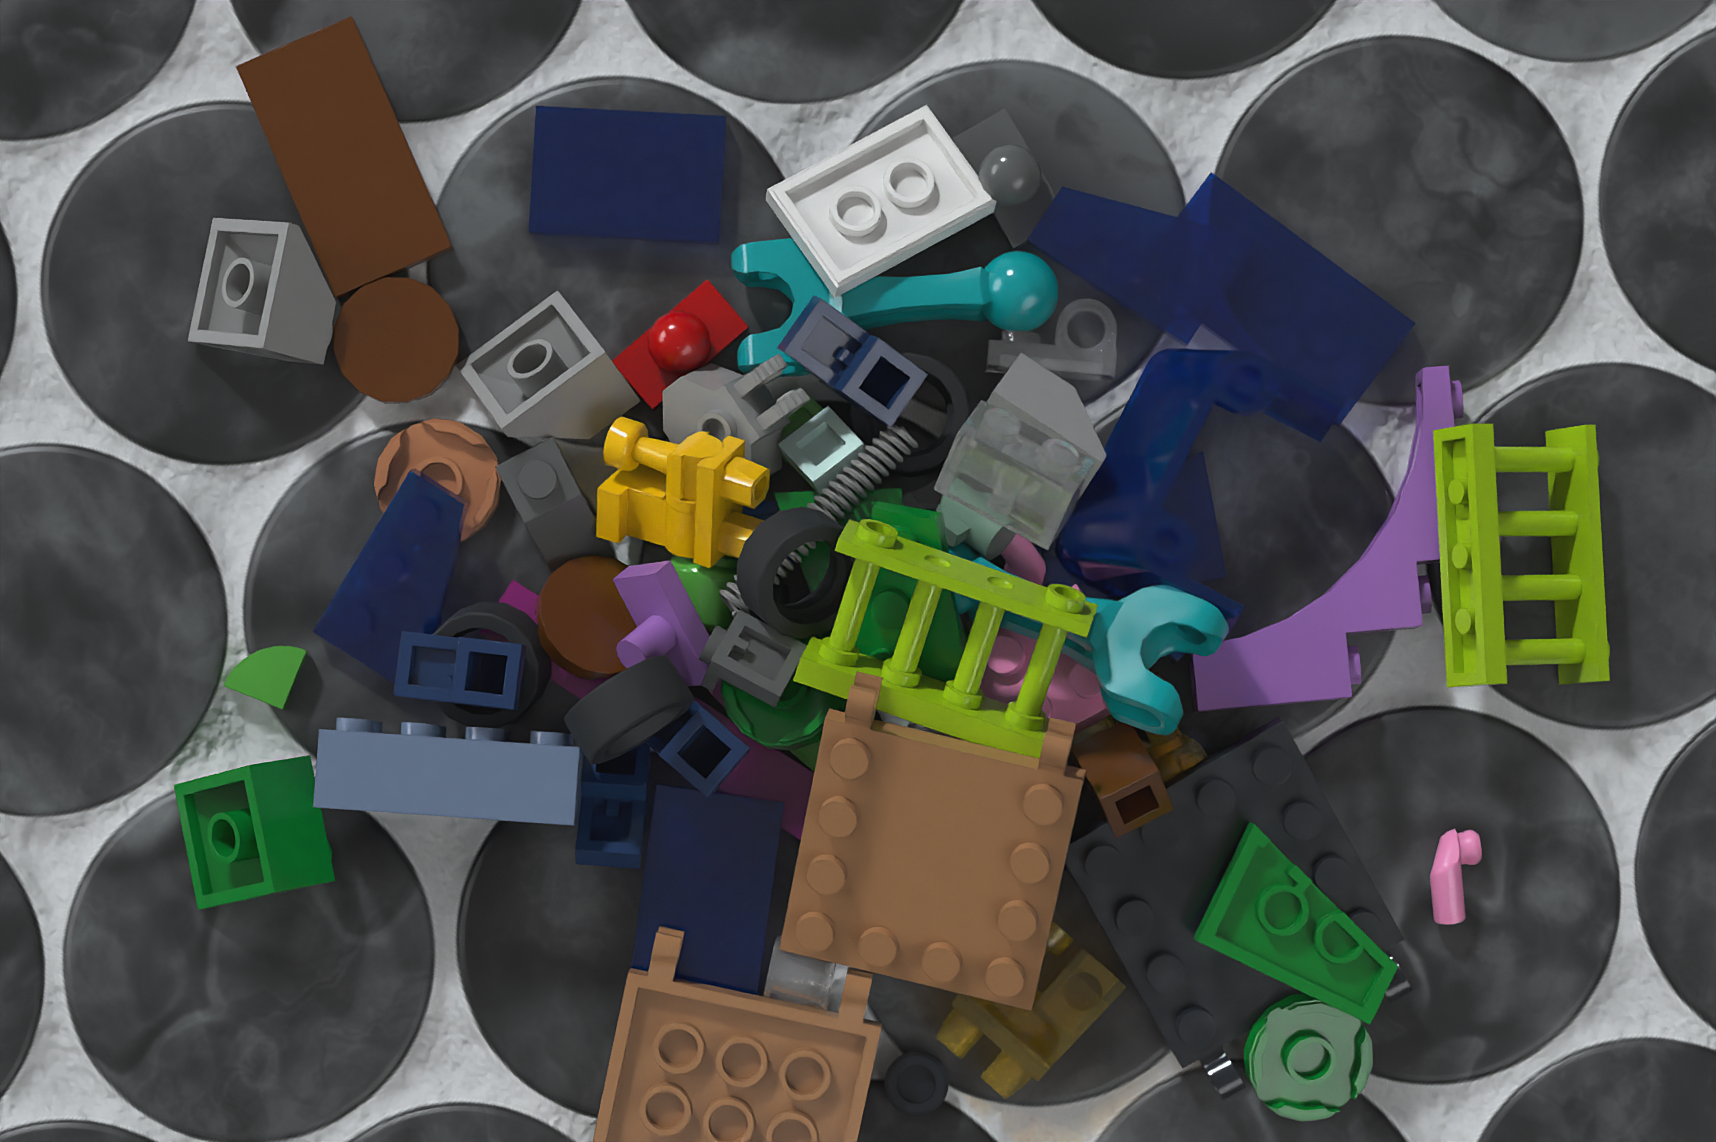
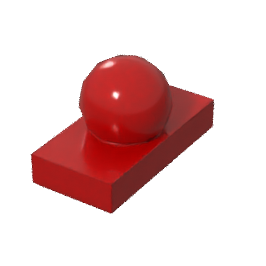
[612,279,749,412]

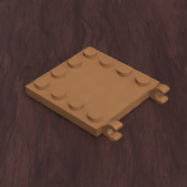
[779,671,1086,1011]
[593,926,882,1142]

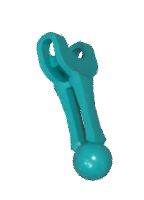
[731,238,1059,377]
[947,542,1229,735]

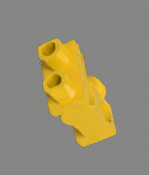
[596,416,770,568]

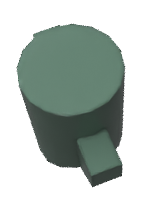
[936,475,1020,560]

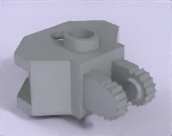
[663,354,810,477]

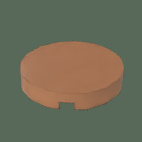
[374,418,503,547]

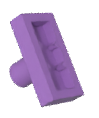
[612,560,710,687]

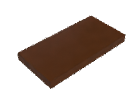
[236,16,454,299]

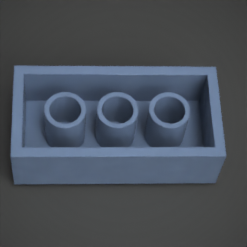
[313,718,584,826]

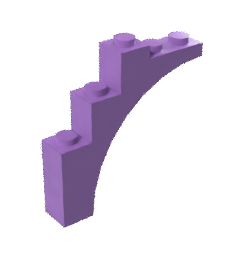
[1188,365,1502,713]

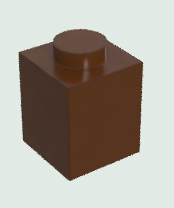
[1071,722,1174,838]

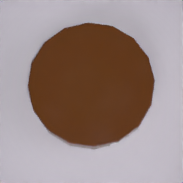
[333,277,460,404]
[534,555,637,681]

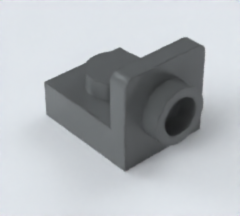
[699,610,807,707]

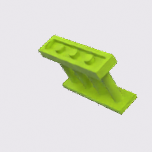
[1433,424,1610,688]
[793,519,1098,759]

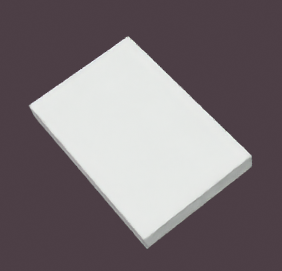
[765,105,997,298]

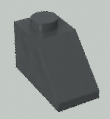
[495,437,615,573]

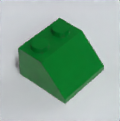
[174,755,335,910]

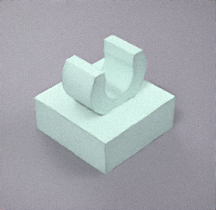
[778,406,866,496]

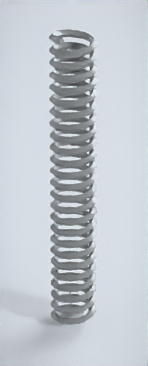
[719,424,918,618]

